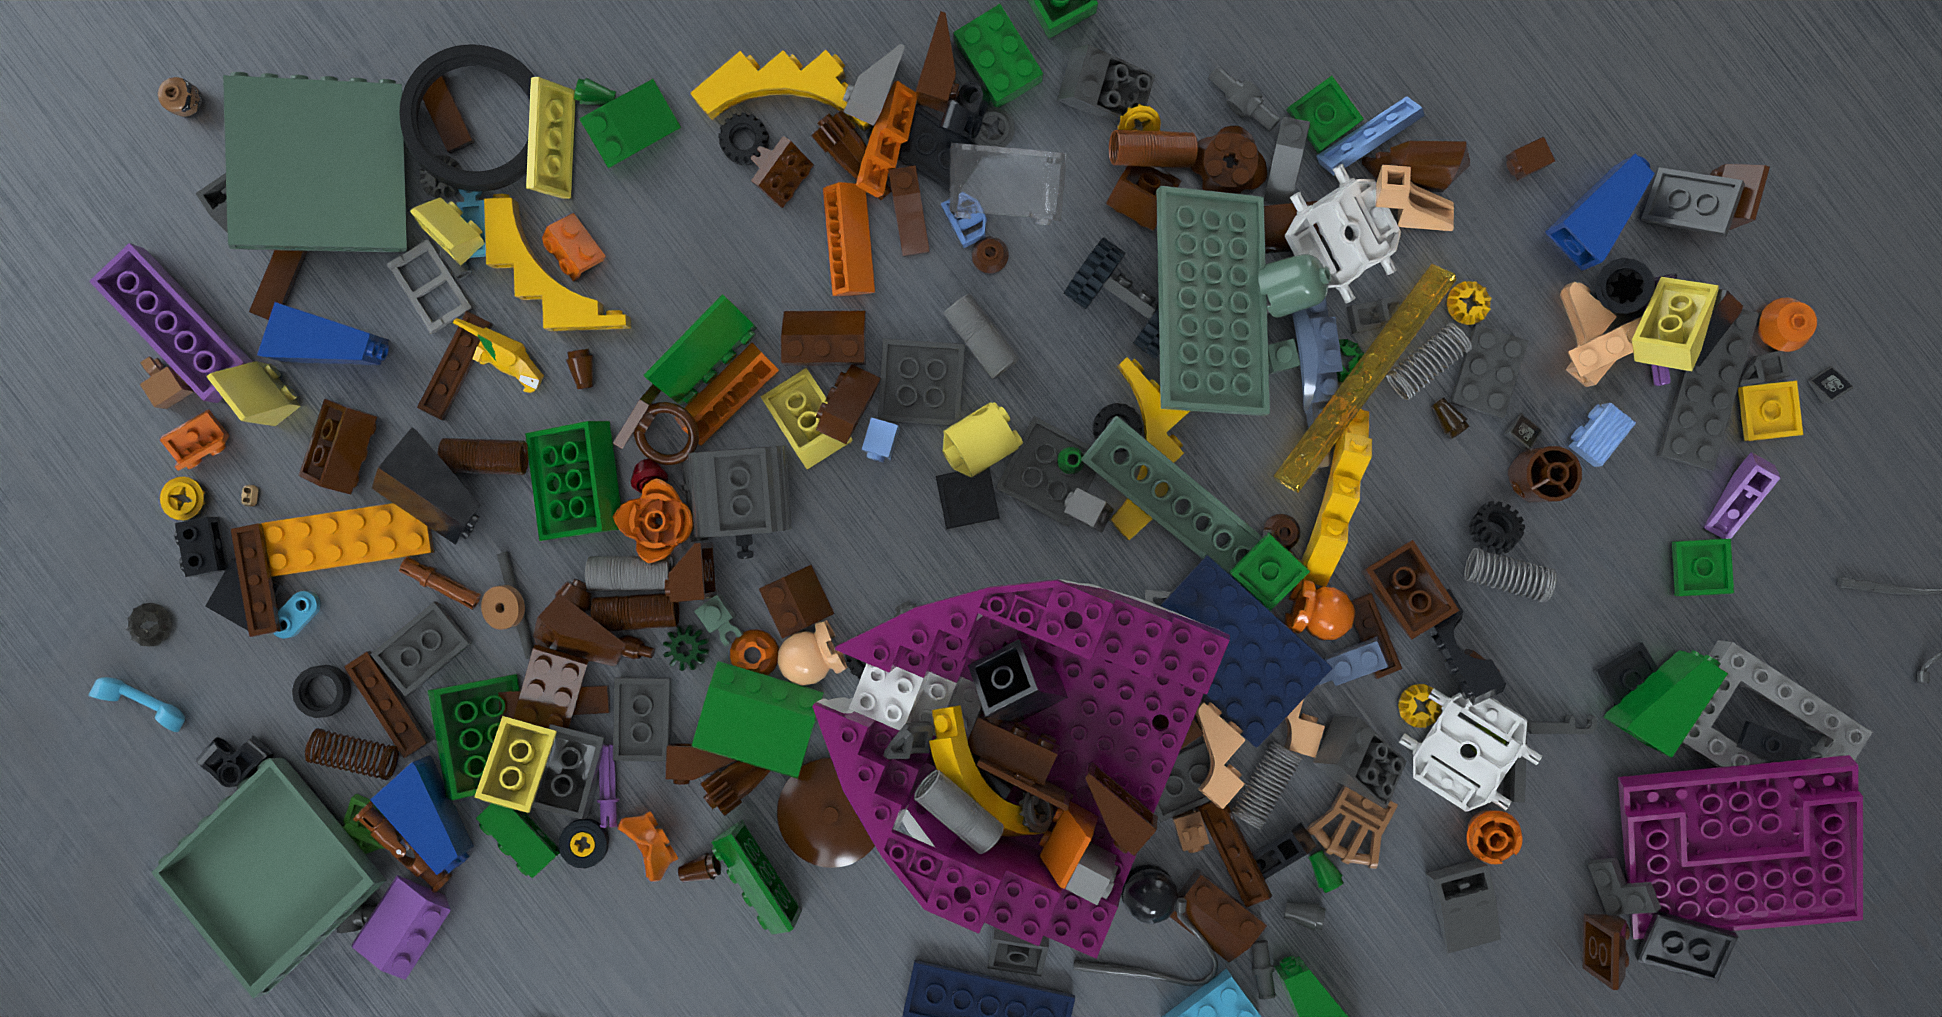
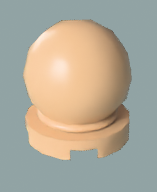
[778,620,848,686]

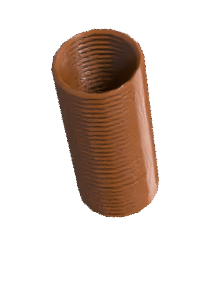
[1109,129,1198,168]

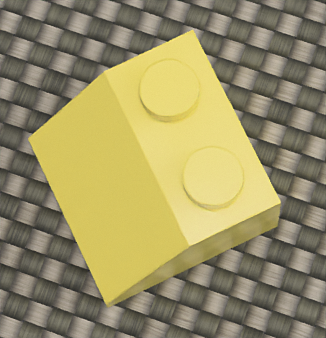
[410,197,485,266]

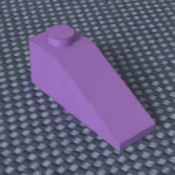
[1704,452,1781,539]

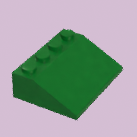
[643,294,757,405]
[525,421,621,541]
[692,661,824,779]
[428,674,520,800]
[711,820,802,935]

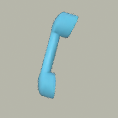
[88,677,185,732]

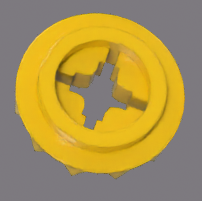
[1117,104,1161,135]
[1447,281,1491,325]
[160,477,206,520]
[1398,684,1442,728]

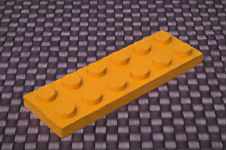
[261,503,434,577]

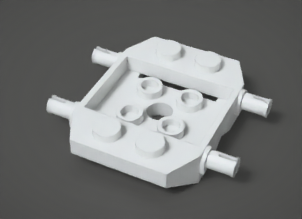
[1285,164,1401,303]
[1399,688,1543,812]

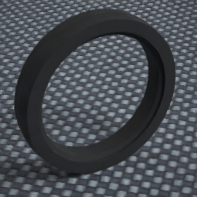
[399,44,535,192]

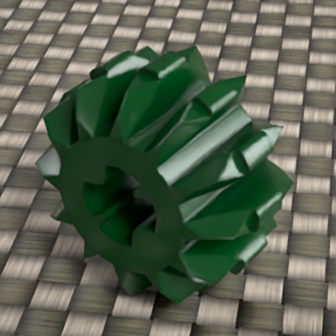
[663,624,710,671]

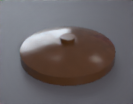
[777,757,875,868]

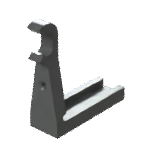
[1503,714,1598,802]

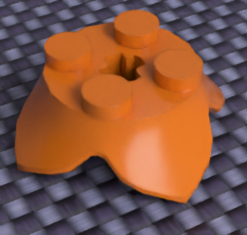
[613,478,694,563]
[617,811,679,882]

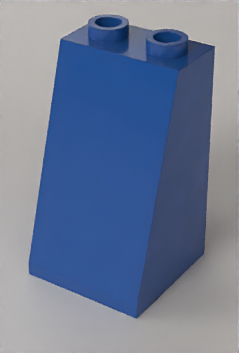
[1545,153,1655,271]
[257,302,389,365]
[370,755,474,875]

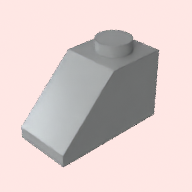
[1064,488,1114,533]

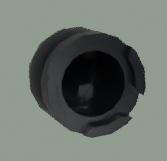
[1595,258,1656,315]
[1121,862,1178,925]

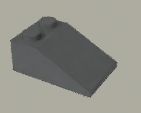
[532,724,605,819]

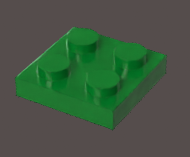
[1286,75,1364,153]
[1230,532,1310,610]
[1672,538,1734,596]

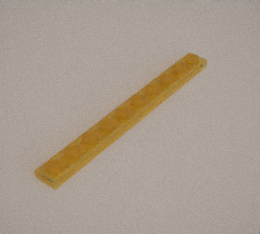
[1273,264,1457,493]

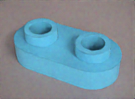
[273,591,321,639]

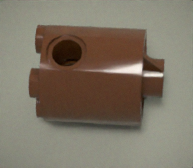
[1508,446,1582,502]

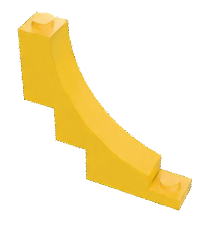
[484,194,631,331]

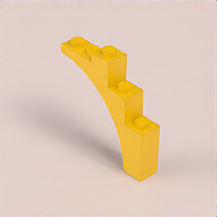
[690,50,873,132]
[1109,357,1190,540]
[1301,405,1372,586]

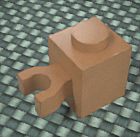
[140,356,194,409]
[1171,807,1210,853]

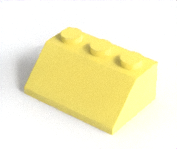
[474,716,557,813]

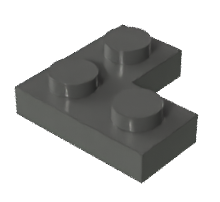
[1588,858,1661,915]

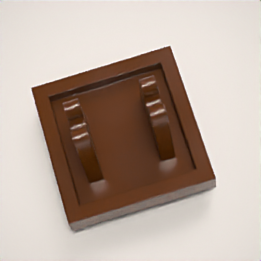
[751,136,814,208]

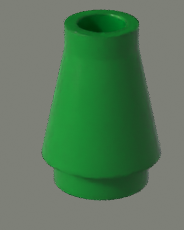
[574,77,616,106]
[1057,447,1085,474]
[1308,849,1344,893]

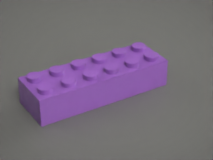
[89,243,253,403]

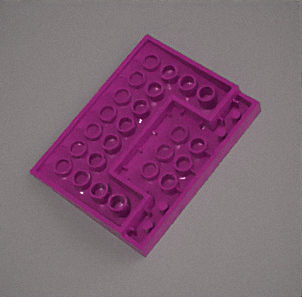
[1618,755,1863,939]

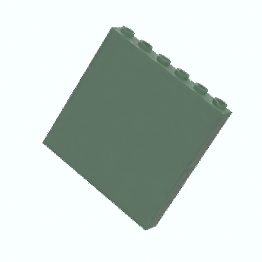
[223,72,407,253]
[151,758,387,999]

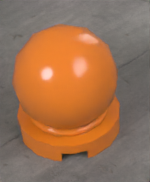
[1285,579,1355,640]

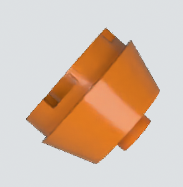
[1757,297,1817,352]
[1466,810,1522,864]

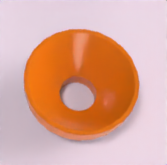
[730,629,779,675]

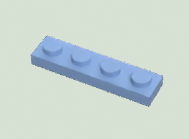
[1316,96,1425,176]

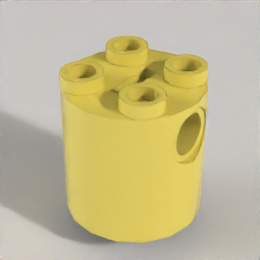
[942,402,1023,477]

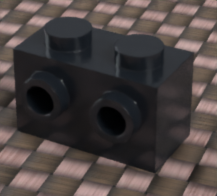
[174,517,228,577]

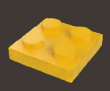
[1738,381,1803,442]

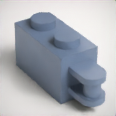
[1317,636,1389,686]

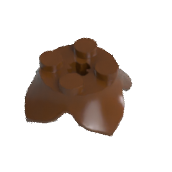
[1191,125,1267,194]

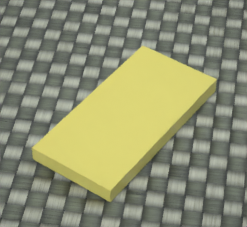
[526,77,575,199]

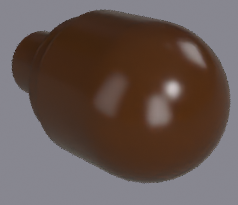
[619,635,655,659]

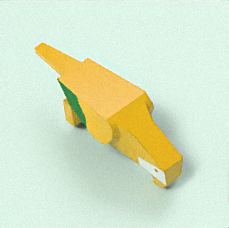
[453,318,544,393]

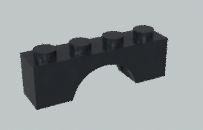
[1429,588,1506,706]

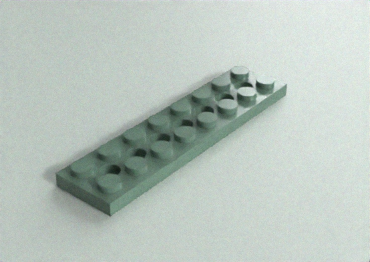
[1080,416,1262,591]

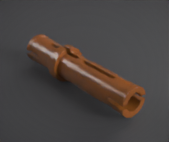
[399,556,481,610]

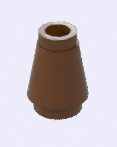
[566,348,593,389]
[678,853,721,882]

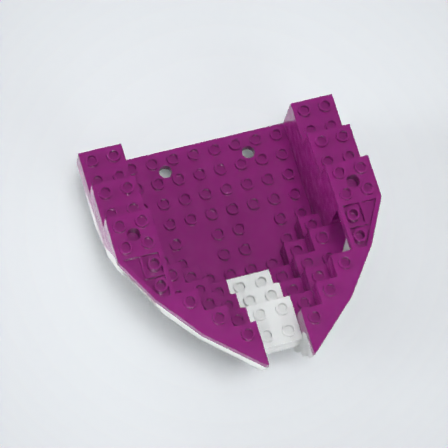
[813,579,1230,959]

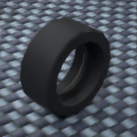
[292,665,351,718]

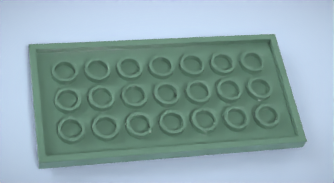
[1157,186,1270,416]

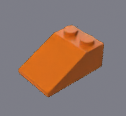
[1039,801,1099,889]

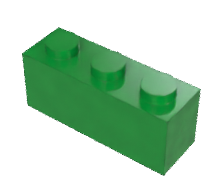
[476,803,560,878]

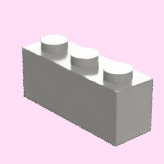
[1066,842,1118,905]

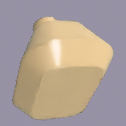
[241,485,258,507]

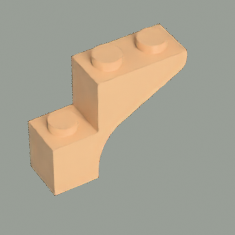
[1376,165,1454,231]
[1560,281,1617,387]
[1568,317,1642,377]
[1284,699,1325,758]
[1195,702,1245,809]

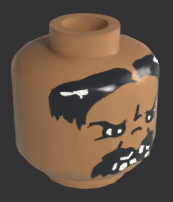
[157,77,202,117]

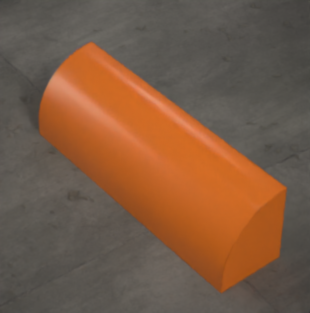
[823,182,875,296]
[674,342,779,446]

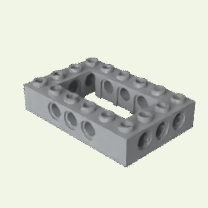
[1681,640,1873,768]

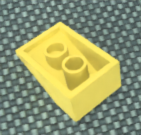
[1632,277,1719,371]
[206,361,301,426]
[760,368,853,470]

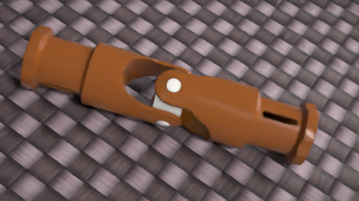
[353,801,452,893]

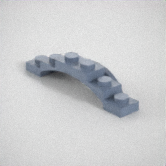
[1292,298,1343,432]

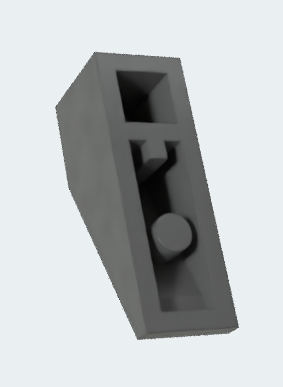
[1264,116,1310,204]

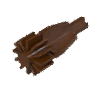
[811,110,892,201]
[700,761,770,816]

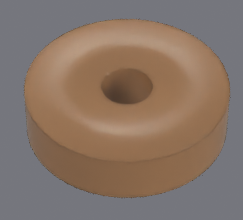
[481,585,525,630]

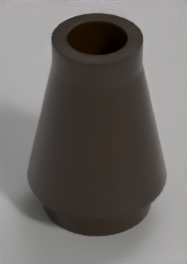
[1431,397,1470,439]

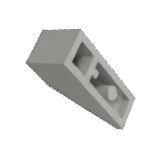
[842,44,905,126]

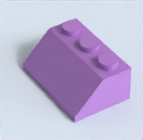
[352,875,451,980]

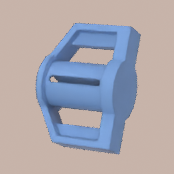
[941,193,987,248]

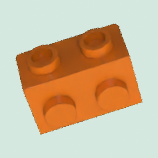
[542,213,606,281]
[160,409,230,471]

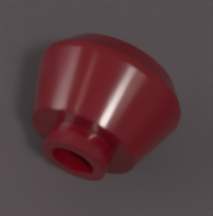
[631,459,668,493]

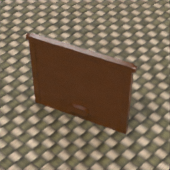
[976,757,1074,811]

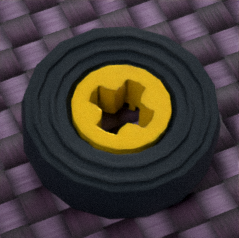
[559,819,609,869]

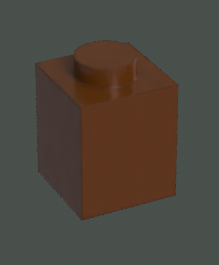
[1506,137,1555,181]

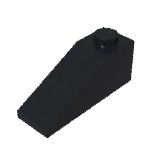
[1227,822,1317,879]

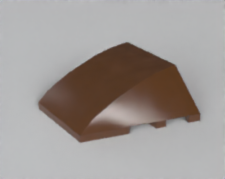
[1362,141,1470,192]

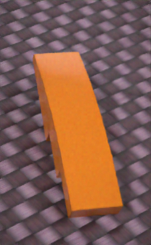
[856,81,917,197]

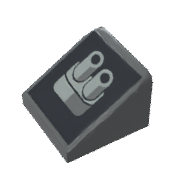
[1808,366,1854,404]
[1503,413,1542,451]

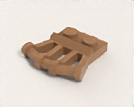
[1306,785,1398,869]

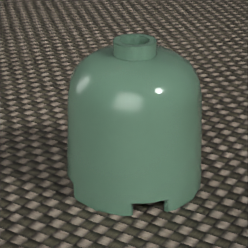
[1259,254,1331,318]

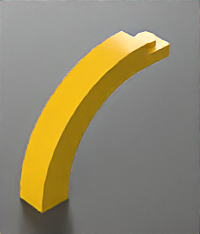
[929,705,1045,836]

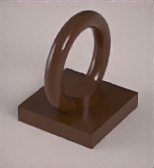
[613,384,699,465]

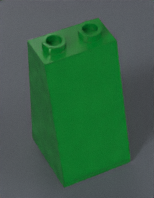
[1603,650,1728,758]
[1274,956,1349,1017]

